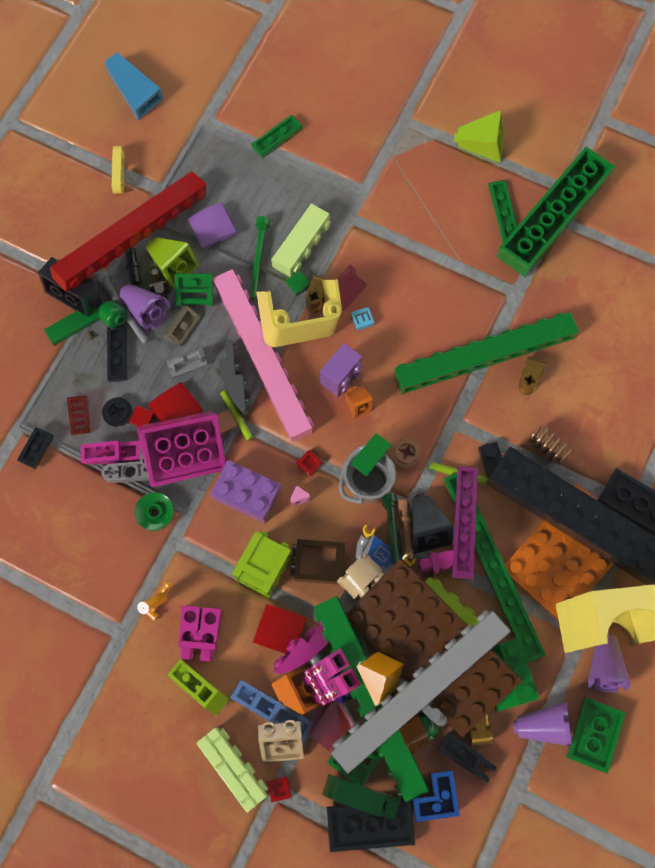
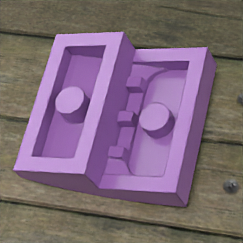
[188,203,237,250]

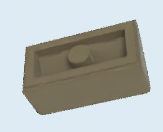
[163,305,201,346]

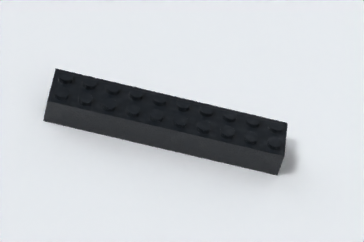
[486,446,655,585]

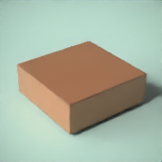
[217,409,238,435]

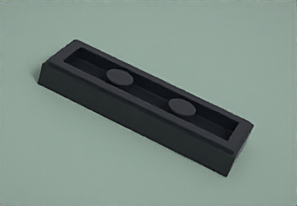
[107,326,127,382]

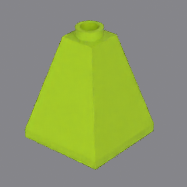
[454,111,505,162]
[145,237,199,290]

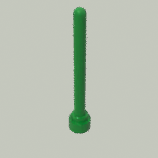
[250,216,271,300]

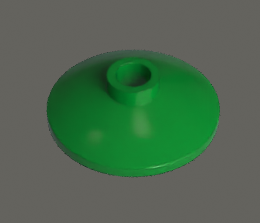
[134,492,174,531]

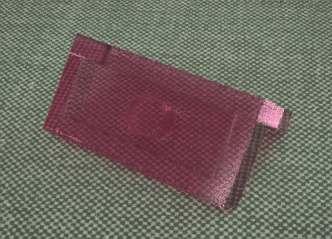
[338,265,366,310]

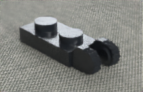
[437,732,497,783]

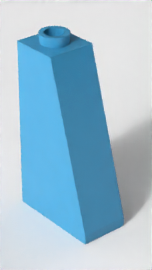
[105,52,163,120]

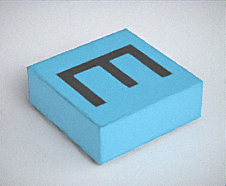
[351,307,374,331]

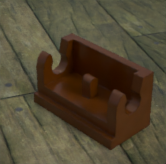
[399,713,429,754]

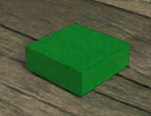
[285,270,310,296]

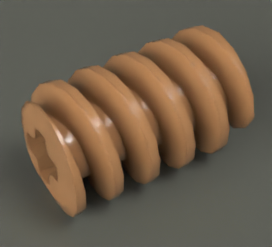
[528,424,573,465]

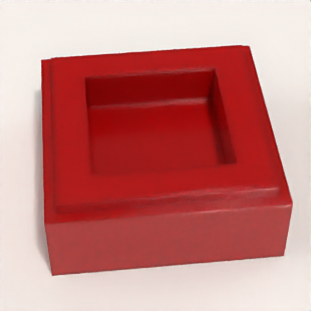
[129,405,155,427]
[296,450,323,477]
[267,776,292,803]

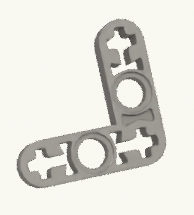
[101,424,149,483]

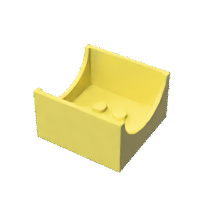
[556,585,655,653]

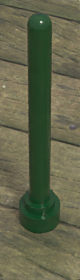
[381,493,400,566]

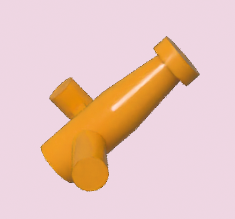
[138,581,173,621]

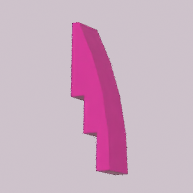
[81,441,140,464]

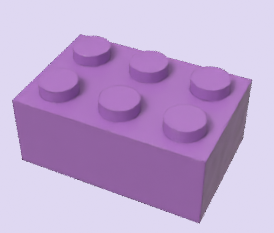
[210,460,281,524]

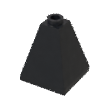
[413,494,453,554]

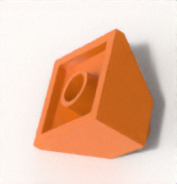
[271,665,322,715]

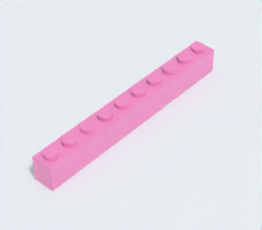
[213,269,314,443]

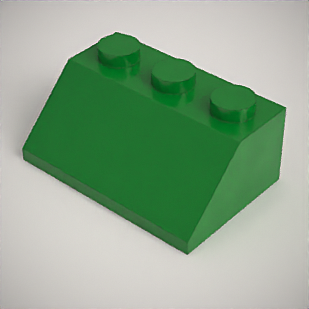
[492,638,540,712]

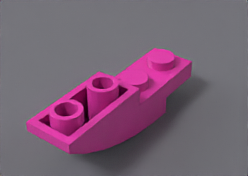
[272,622,329,674]

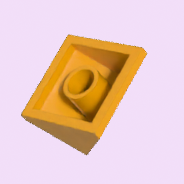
[357,652,404,706]

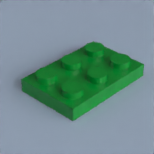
[566,697,626,774]

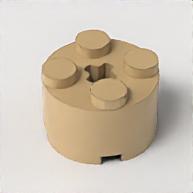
[337,553,384,601]

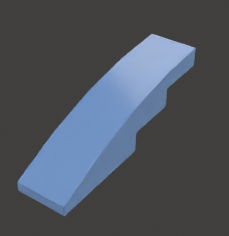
[230,679,314,742]

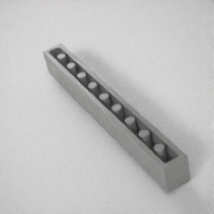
[331,610,510,774]

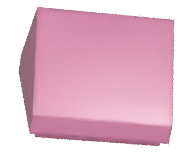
[290,485,310,506]

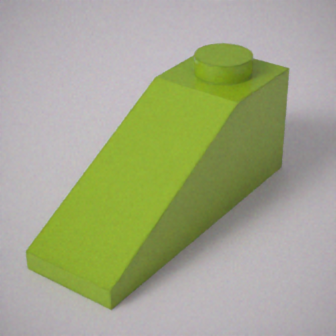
[167,659,229,716]

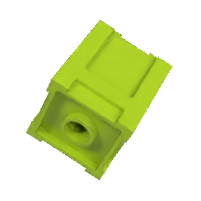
[232,530,293,598]

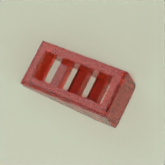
[67,395,91,435]

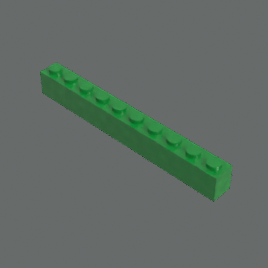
[393,312,579,395]
[313,595,429,802]

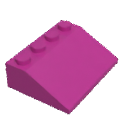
[137,411,226,487]

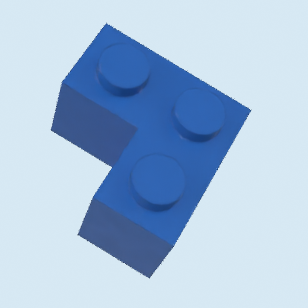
[412,770,460,822]

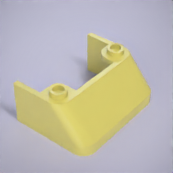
[256,279,342,347]

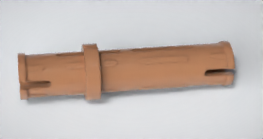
[397,499,415,560]

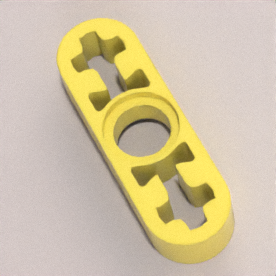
[112,146,125,194]

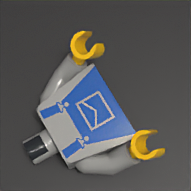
[356,522,416,575]

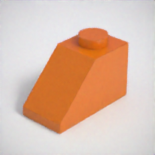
[345,386,373,419]

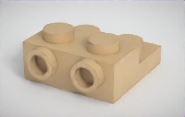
[258,720,304,763]

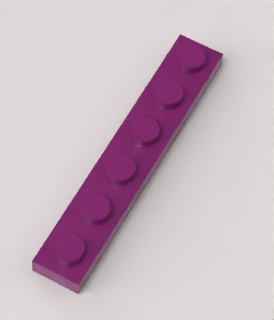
[452,467,478,579]

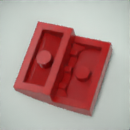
[148,382,203,422]
[252,604,306,654]

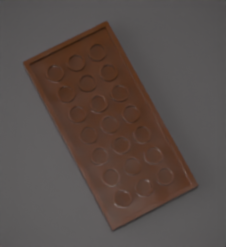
[346,558,522,737]

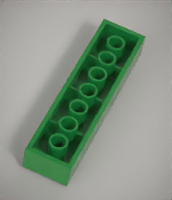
[496,146,615,278]

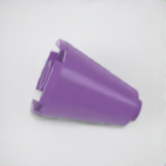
[119,284,170,330]
[588,632,630,692]
[513,702,572,746]

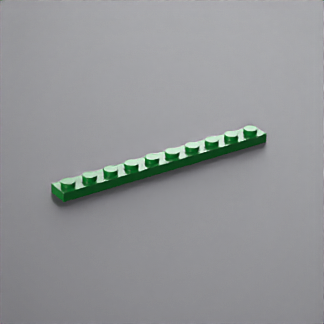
[443,473,546,663]

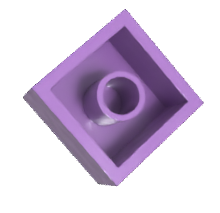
[320,343,362,397]

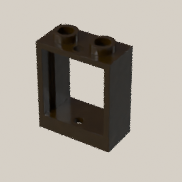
[291,539,345,585]

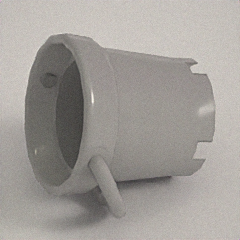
[338,445,396,504]

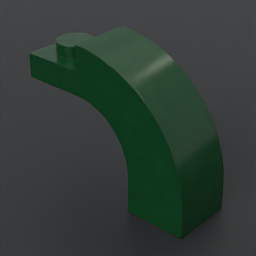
[322,774,401,820]

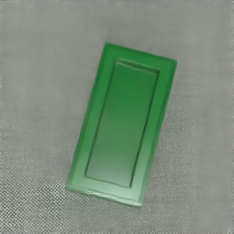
[351,433,392,477]

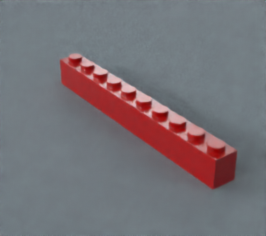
[50,171,207,292]

